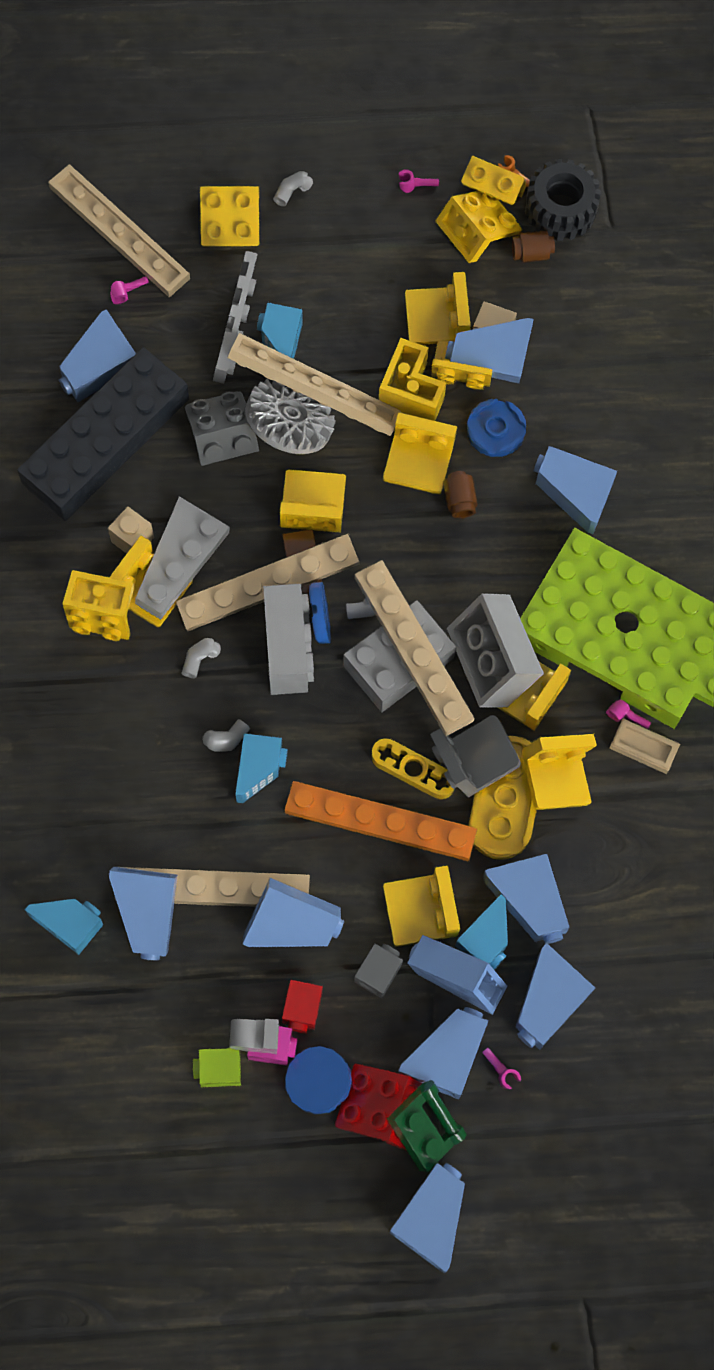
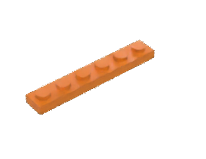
[285,781,477,861]

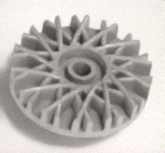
[245,379,336,454]

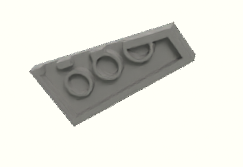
[213,251,257,384]
[135,497,230,620]

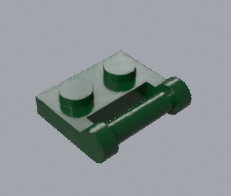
[387,1080,467,1172]

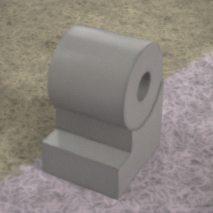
[229,1019,279,1054]

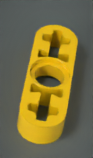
[372,738,454,799]

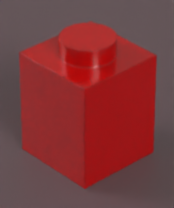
[282,980,323,1033]

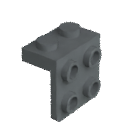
[185,392,259,466]
[430,715,521,797]

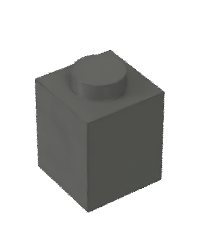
[354,944,403,999]

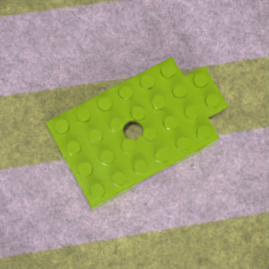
[520,528,714,729]

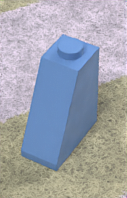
[59,310,136,402]
[445,318,534,383]
[534,446,617,534]
[483,854,570,944]
[109,867,178,960]
[243,878,344,947]
[408,935,507,1015]
[516,943,595,1050]
[398,1007,488,1099]
[389,1163,465,1273]

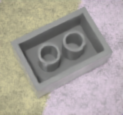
[263,584,314,695]
[447,593,544,707]
[343,600,456,713]

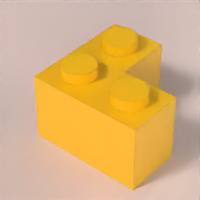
[379,338,446,421]

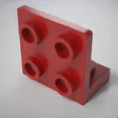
[335,1064,422,1150]

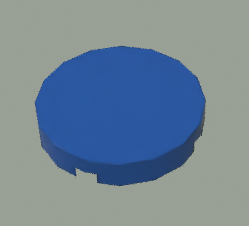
[467,399,526,457]
[309,582,331,644]
[285,1046,352,1114]

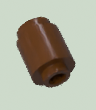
[511,230,555,263]
[443,471,478,518]

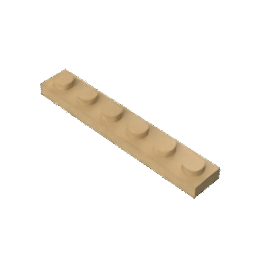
[48,164,190,297]
[227,333,401,436]
[176,534,360,631]
[355,560,474,736]
[115,867,310,907]

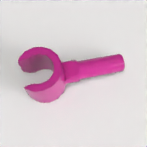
[398,170,439,193]
[110,276,149,304]
[606,700,651,729]
[482,1048,521,1089]

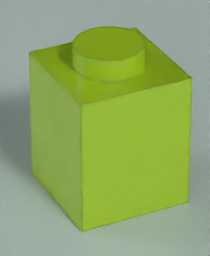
[193,1048,241,1087]

